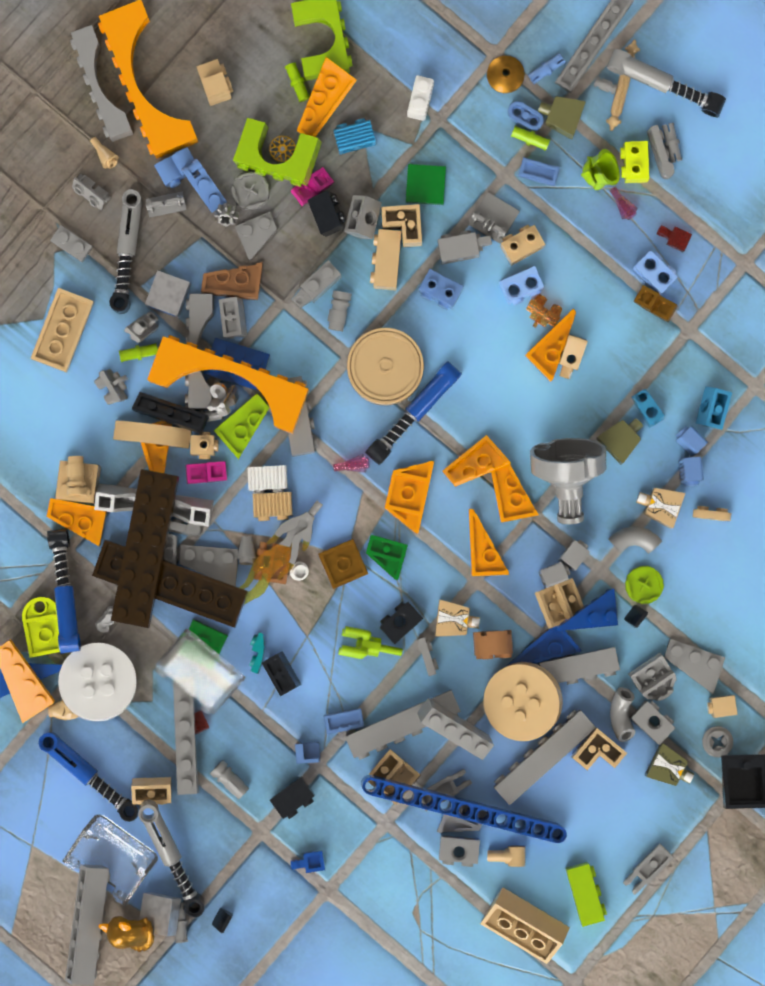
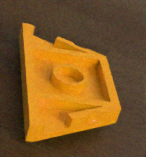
[385,461,434,534]

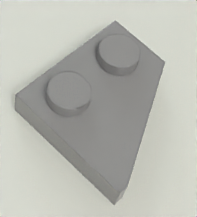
[235,212,277,261]

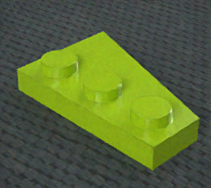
[213,393,269,460]

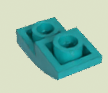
[249,632,265,674]

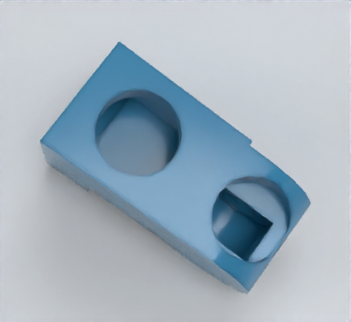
[631,389,665,428]

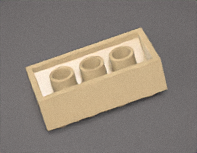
[480,888,570,964]

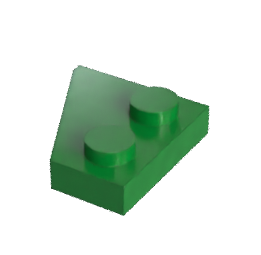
[366,535,408,581]

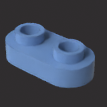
[508,101,543,131]

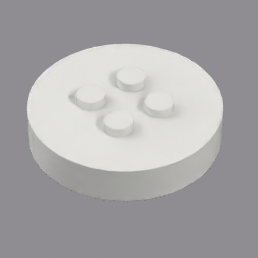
[58,643,137,721]

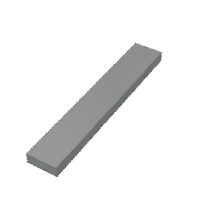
[555,0,634,93]

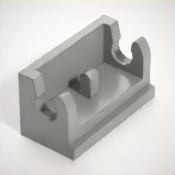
[219,297,247,339]

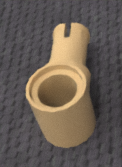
[487,846,525,867]

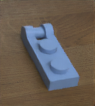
[181,158,227,213]

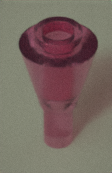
[610,187,638,220]
[333,454,369,473]

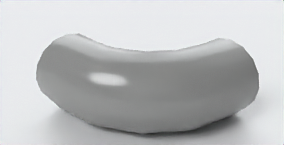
[608,526,662,554]
[610,687,635,742]

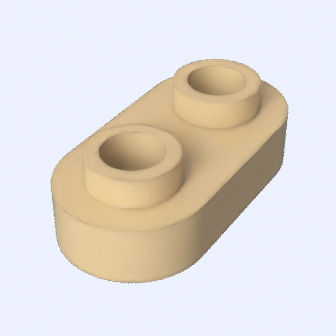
[692,506,732,521]

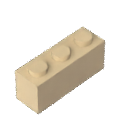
[370,229,401,291]

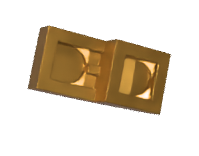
[634,285,678,322]

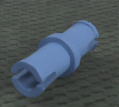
[527,53,566,85]

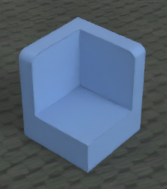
[295,742,320,764]

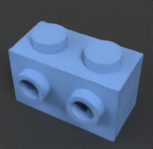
[419,269,464,310]

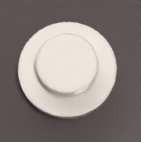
[289,561,309,581]

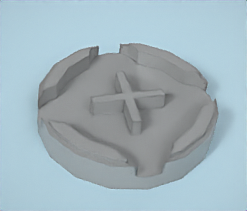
[232,172,270,210]

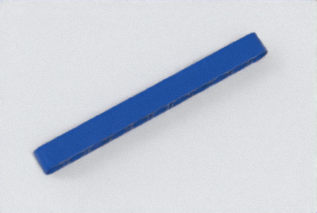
[361,775,567,843]

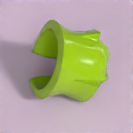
[581,149,620,190]

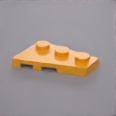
[442,435,511,487]
[46,498,107,547]

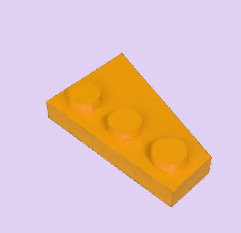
[491,464,539,523]

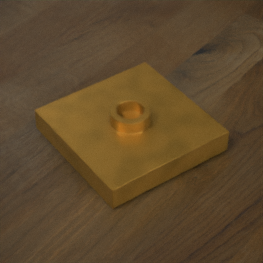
[318,539,368,589]

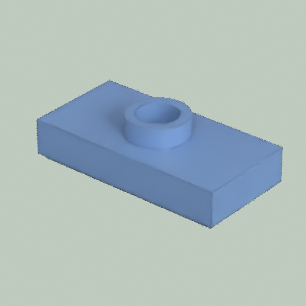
[518,157,560,187]
[323,708,365,734]

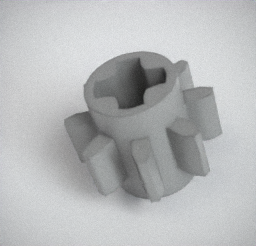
[214,202,239,227]

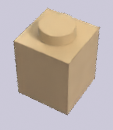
[707,695,738,718]

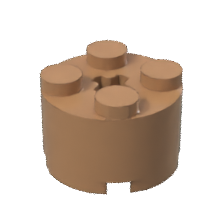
[473,630,513,659]

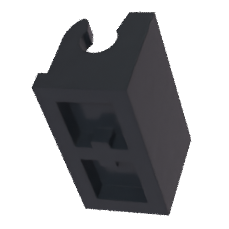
[262,651,302,697]

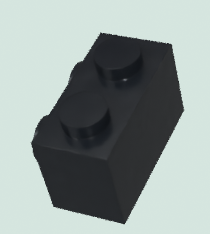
[307,190,346,237]
[270,776,315,819]

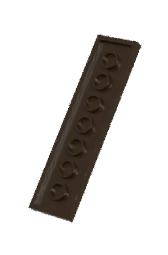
[111,469,179,628]
[92,540,248,628]

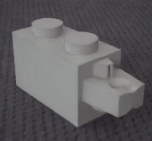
[437,230,492,265]
[292,260,342,309]

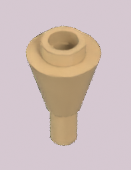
[90,137,119,169]

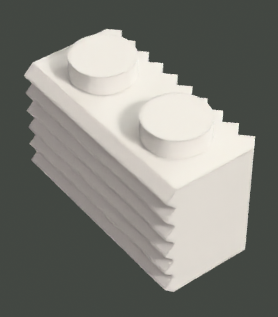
[407,76,434,121]
[247,465,288,494]

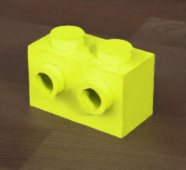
[620,141,649,183]

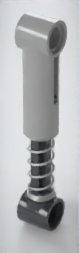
[607,49,726,118]
[109,189,143,314]
[138,800,204,918]

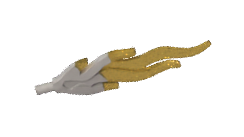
[239,501,323,605]

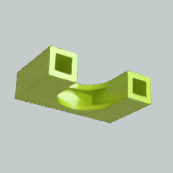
[291,0,353,81]
[233,118,322,187]

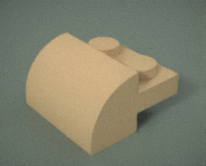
[535,578,584,629]
[368,749,421,805]

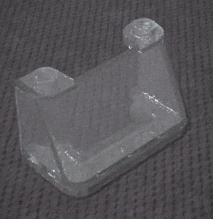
[154,629,246,715]
[62,814,158,906]

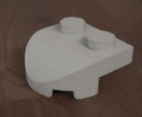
[628,653,676,701]

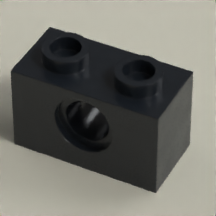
[380,601,423,644]

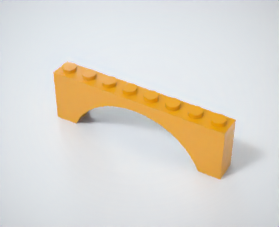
[98,0,198,159]
[147,335,309,434]

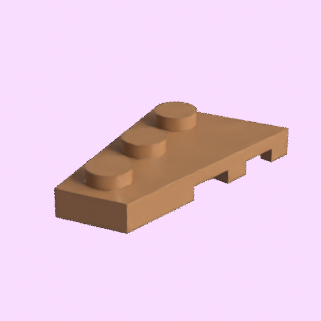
[201,262,263,300]

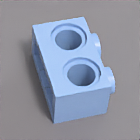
[633,250,677,295]
[499,266,544,305]

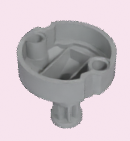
[530,438,607,525]

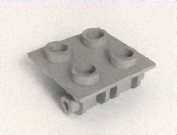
[468,192,520,243]

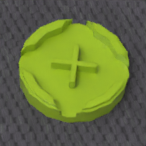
[625,566,664,604]

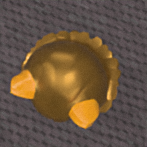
[98,916,154,952]

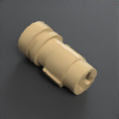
[66,456,87,497]

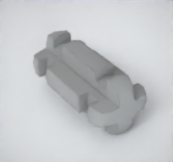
[594,77,618,94]

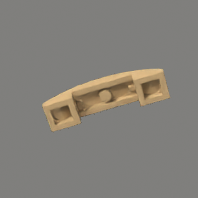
[113,421,191,449]

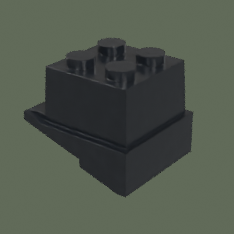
[721,754,765,809]

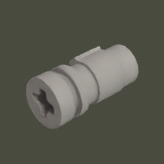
[327,291,352,332]
[210,760,249,799]

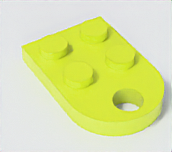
[22,597,60,658]

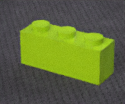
[565,862,607,927]

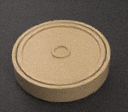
[347,328,424,406]
[483,662,563,741]

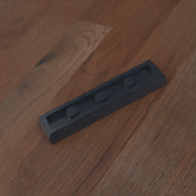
[132,392,209,434]

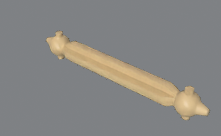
[606,40,640,131]

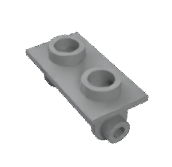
[72,174,111,210]
[146,191,186,218]

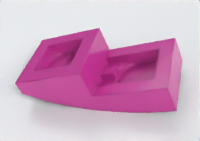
[291,167,334,206]
[185,461,227,484]

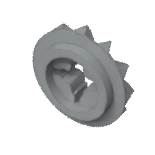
[702,726,733,757]

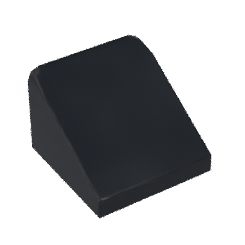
[624,605,648,628]
[212,908,233,933]

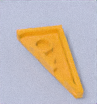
[525,309,576,382]
[469,509,509,576]

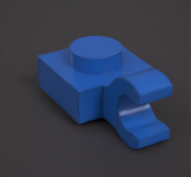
[290,850,325,873]

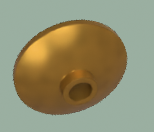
[487,56,525,93]

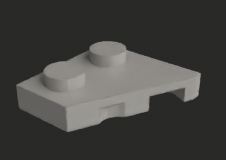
[437,801,487,833]

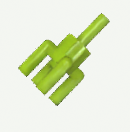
[338,626,403,659]

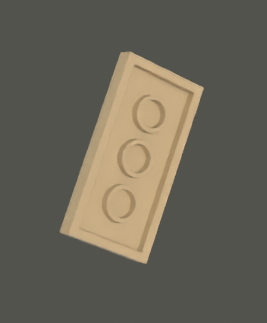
[30,288,94,373]

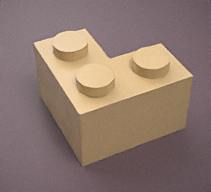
[196,59,233,106]
[381,204,422,247]
[571,728,627,770]

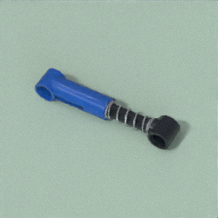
[365,361,462,465]
[47,528,81,654]
[38,732,140,822]

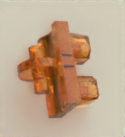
[526,294,562,328]

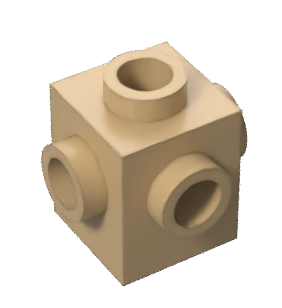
[190,432,219,459]

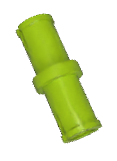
[285,62,310,102]
[511,125,550,151]
[119,343,158,362]

